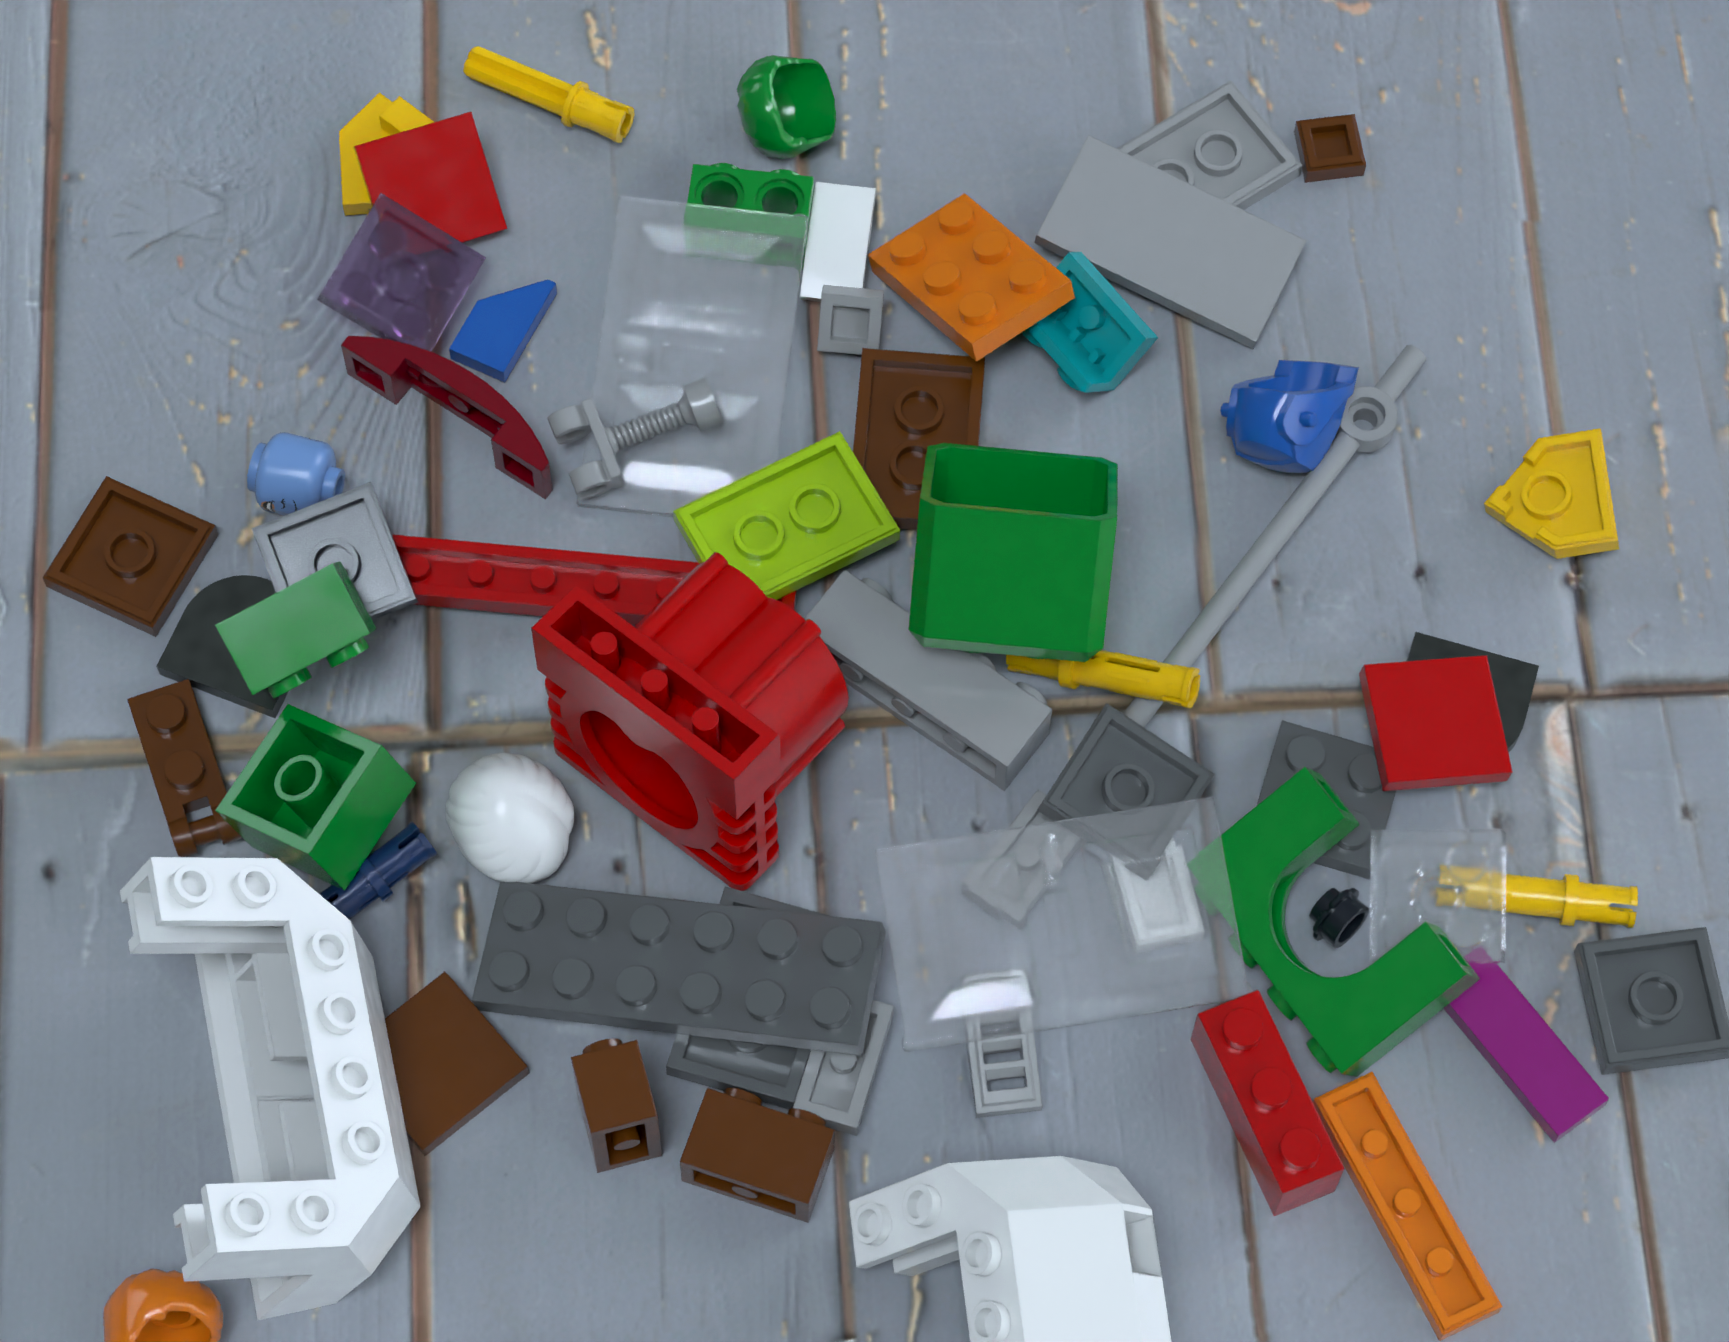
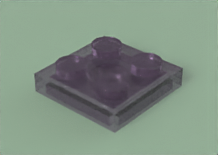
[317,193,486,352]

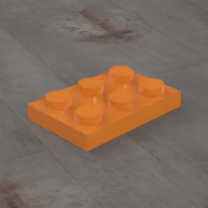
[868,193,1075,362]

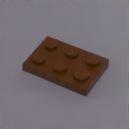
[853,348,985,530]

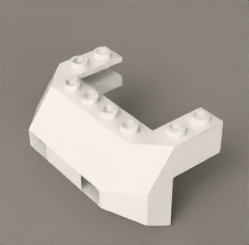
[120,857,420,1321]
[849,1156,1172,1342]

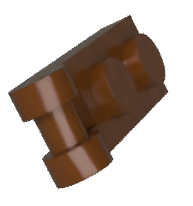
[127,679,242,857]

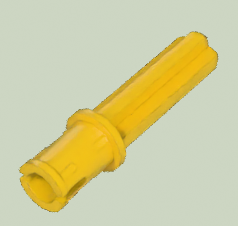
[463,46,634,143]

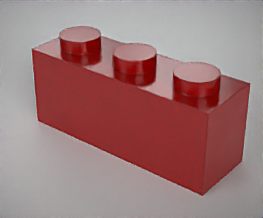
[1190,990,1345,1216]

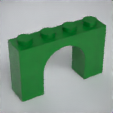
[1184,767,1480,1077]

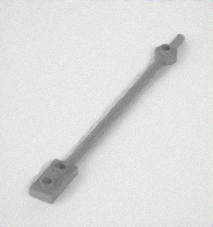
[961,345,1426,932]

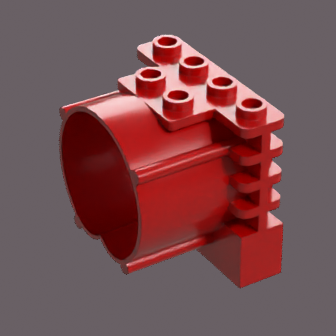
[531,552,849,891]

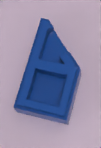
[449,279,557,383]

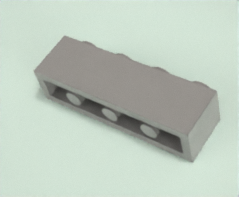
[804,569,1052,791]

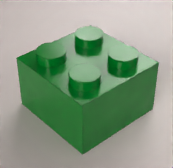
[215,561,377,699]
[215,704,416,891]

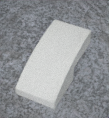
[800,182,876,302]

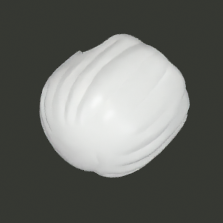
[445,753,574,884]

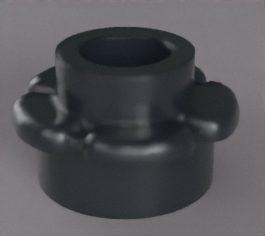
[1309,888,1369,948]

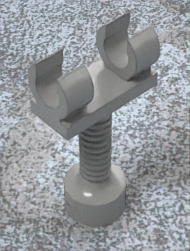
[547,377,724,500]

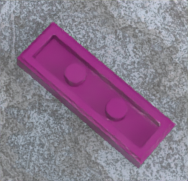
[1444,946,1609,1143]

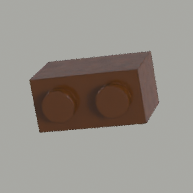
[571,1038,662,1173]
[680,1087,835,1223]

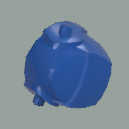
[1220,360,1359,473]

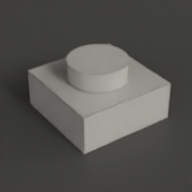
[817,285,884,355]

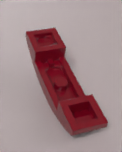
[341,336,553,499]

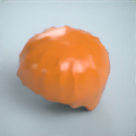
[103,1268,223,1342]

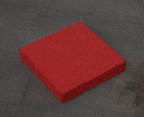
[353,112,507,264]
[1359,655,1513,791]

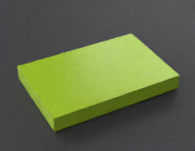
[673,431,900,600]

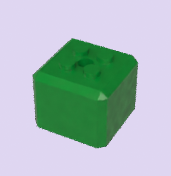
[908,443,1118,662]

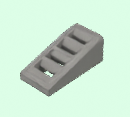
[959,970,1043,1118]

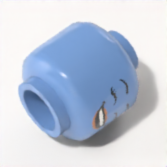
[247,432,345,516]

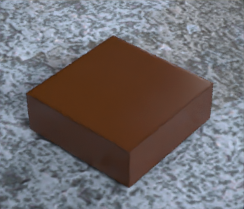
[1294,114,1366,183]

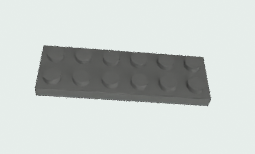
[472,881,886,1055]

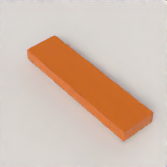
[1313,1072,1503,1341]

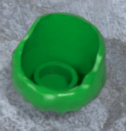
[737,55,836,159]

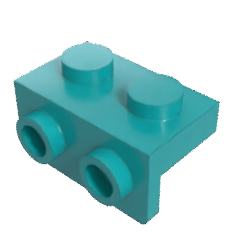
[1022,252,1158,393]

